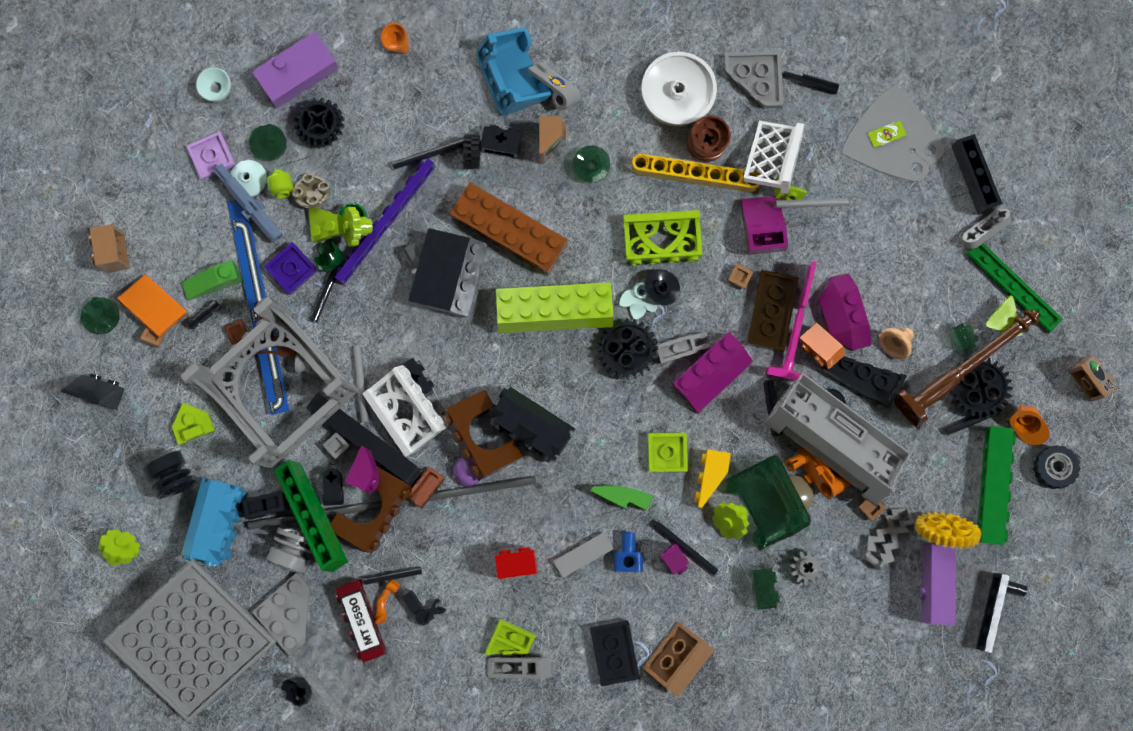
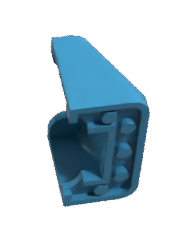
[476,27,553,116]

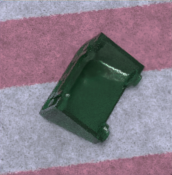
[723,455,811,550]

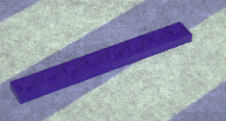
[335,158,435,285]

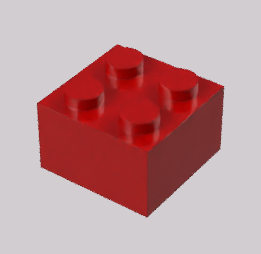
[495,547,538,579]

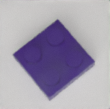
[264,242,318,295]

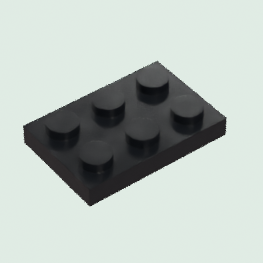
[590,620,640,687]

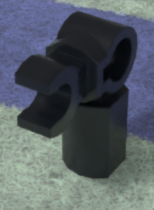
[401,590,446,625]

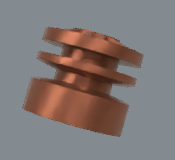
[686,115,731,163]

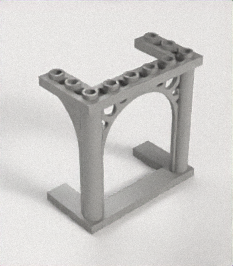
[180,296,359,469]

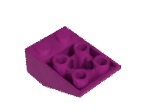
[741,196,789,255]

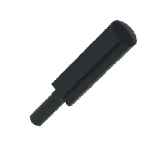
[783,71,839,94]

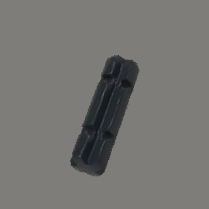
[186,300,221,330]

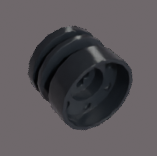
[143,451,195,499]

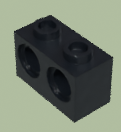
[242,491,289,520]

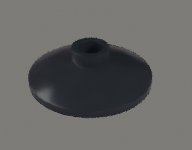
[644,269,680,306]

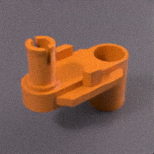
[785,447,853,499]

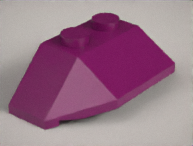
[819,273,871,351]

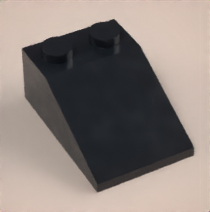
[61,373,125,410]

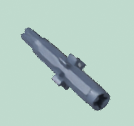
[213,163,283,243]

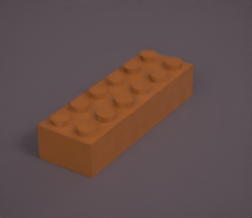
[450,182,568,276]

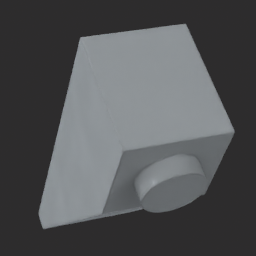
[488,657,551,679]

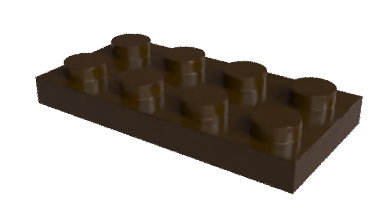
[746,270,799,352]

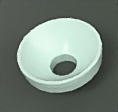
[196,67,231,102]

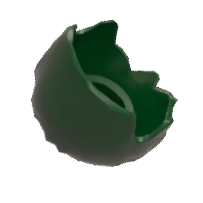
[314,241,343,273]

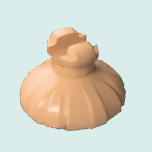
[879,327,914,360]

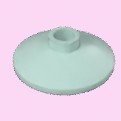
[230,160,267,197]

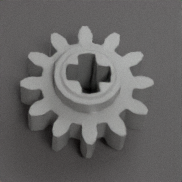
[789,550,825,585]

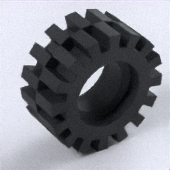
[463,134,481,169]

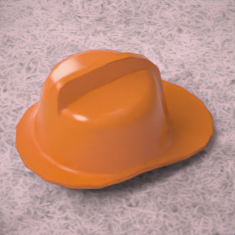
[1010,404,1050,445]

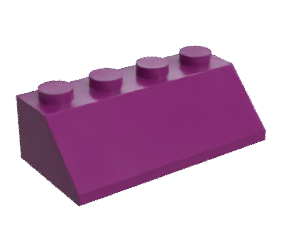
[672,332,753,414]

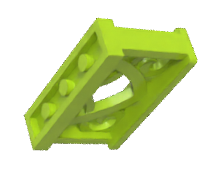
[623,210,703,266]

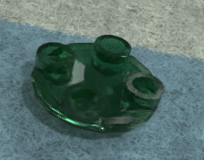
[80,297,120,335]

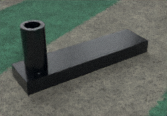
[976,573,1027,653]

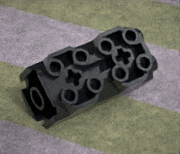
[488,386,576,463]

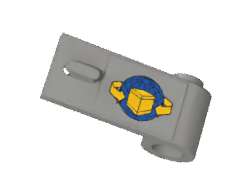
[527,62,581,110]

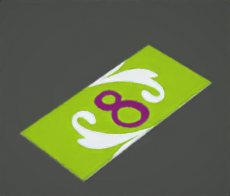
[868,121,907,148]

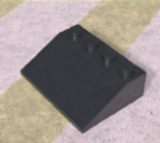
[408,228,487,318]

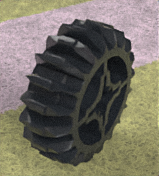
[293,97,345,148]

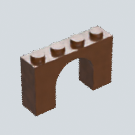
[441,390,523,481]
[331,467,411,554]

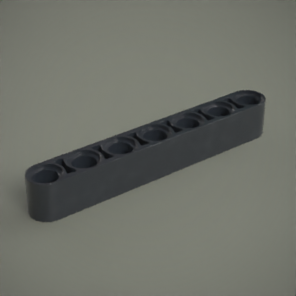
[306,392,423,486]

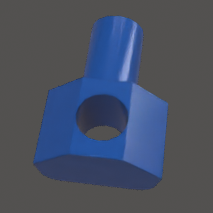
[614,532,643,572]

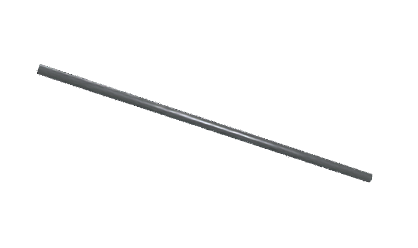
[248,476,536,530]

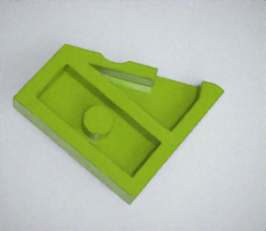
[308,207,344,243]
[485,619,536,655]

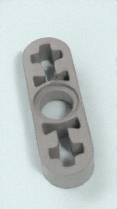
[963,208,1011,249]

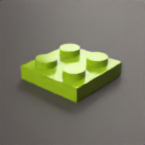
[648,433,688,472]

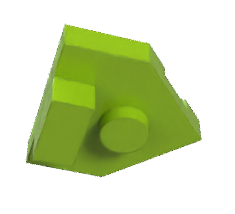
[172,402,216,445]

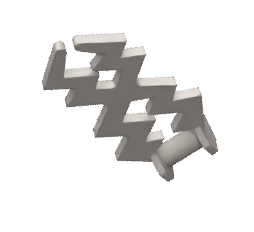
[862,508,915,570]

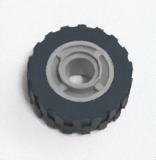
[1033,445,1081,489]

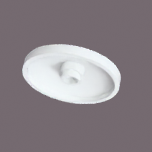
[641,52,717,127]

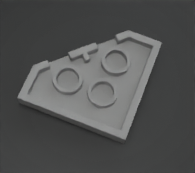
[724,51,783,108]
[252,573,311,656]

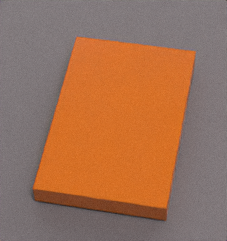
[117,274,187,338]

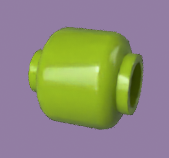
[267,169,294,199]

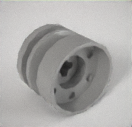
[266,527,312,573]

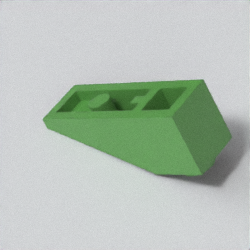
[182,260,242,301]

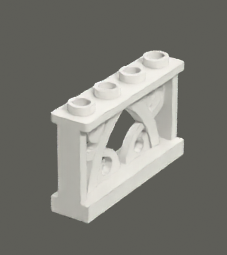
[363,365,446,457]

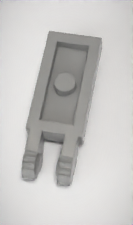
[656,332,711,364]

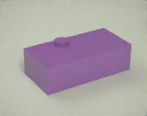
[252,31,339,108]
[919,544,956,625]

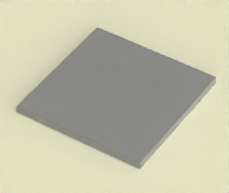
[103,558,276,722]

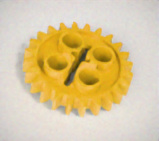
[915,512,981,549]

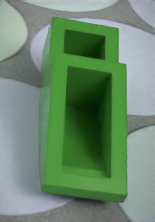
[590,486,653,511]

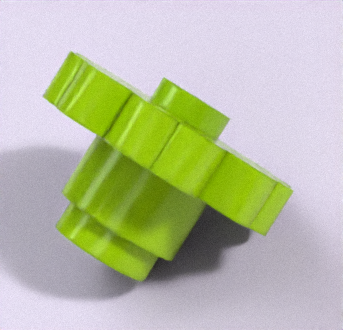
[343,207,373,246]
[712,502,749,540]
[98,529,140,566]

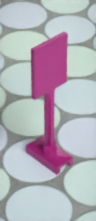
[765,261,816,381]

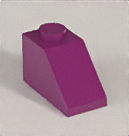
[345,446,380,494]
[659,544,689,575]

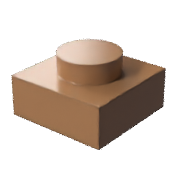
[728,263,753,290]
[140,327,167,348]
[858,499,886,521]

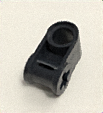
[322,468,344,506]

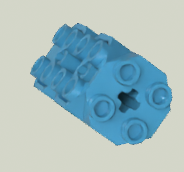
[182,478,247,567]

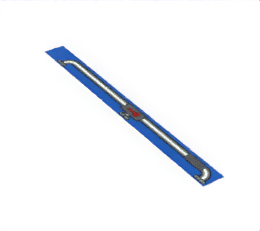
[227,200,289,415]

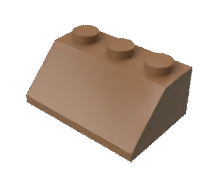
[643,622,714,697]

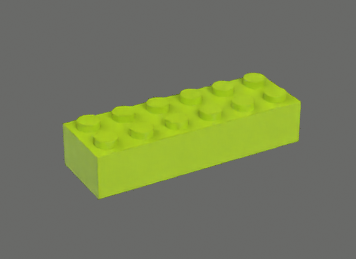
[496,282,613,333]

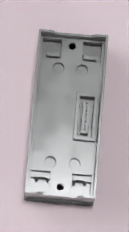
[764,373,911,506]

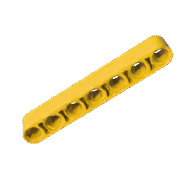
[632,154,760,192]

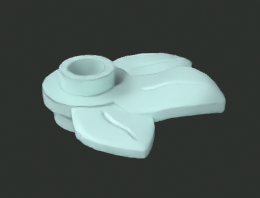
[619,282,658,320]

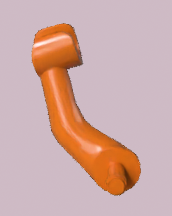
[375,580,400,624]

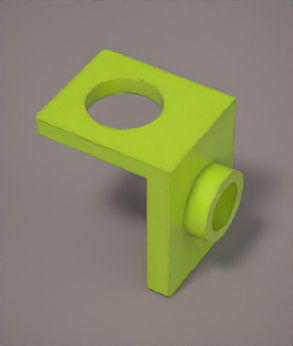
[774,172,807,200]

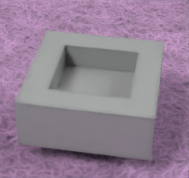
[323,432,351,460]

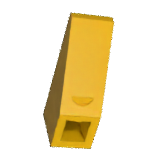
[694,449,731,508]

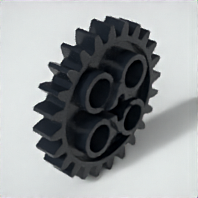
[596,318,659,380]
[948,357,1013,419]

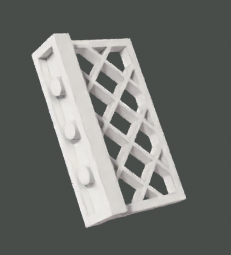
[743,121,804,194]

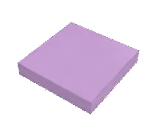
[186,131,236,181]

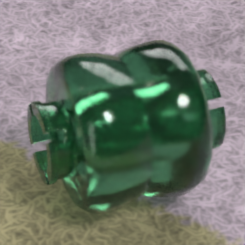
[950,323,979,352]

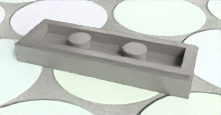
[554,532,614,578]

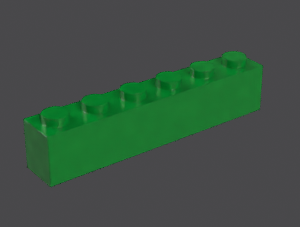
[977,426,1016,545]
[273,460,349,572]

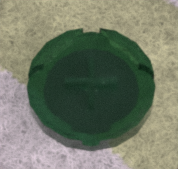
[249,124,287,162]

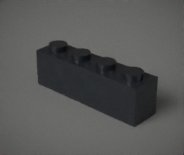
[951,134,1002,215]

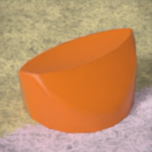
[381,23,409,54]

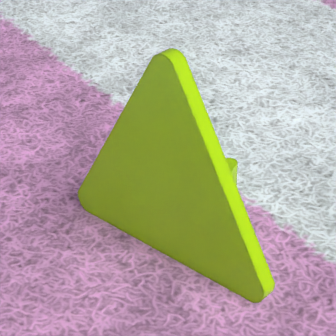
[985,296,1022,336]

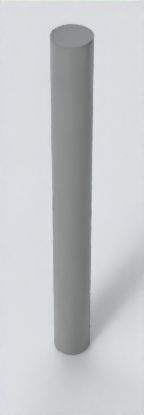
[774,198,848,208]
[353,346,368,423]

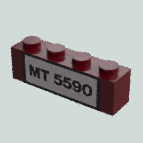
[335,580,387,663]

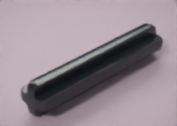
[763,380,782,437]

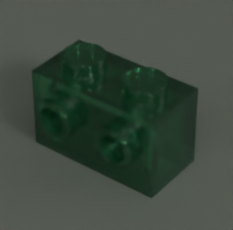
[749,568,780,610]

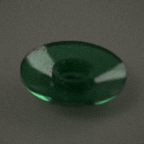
[573,145,610,183]

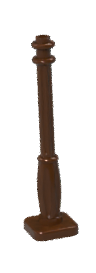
[894,309,1040,430]

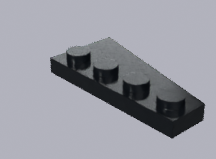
[821,356,907,409]

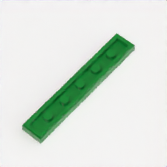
[965,243,1063,334]

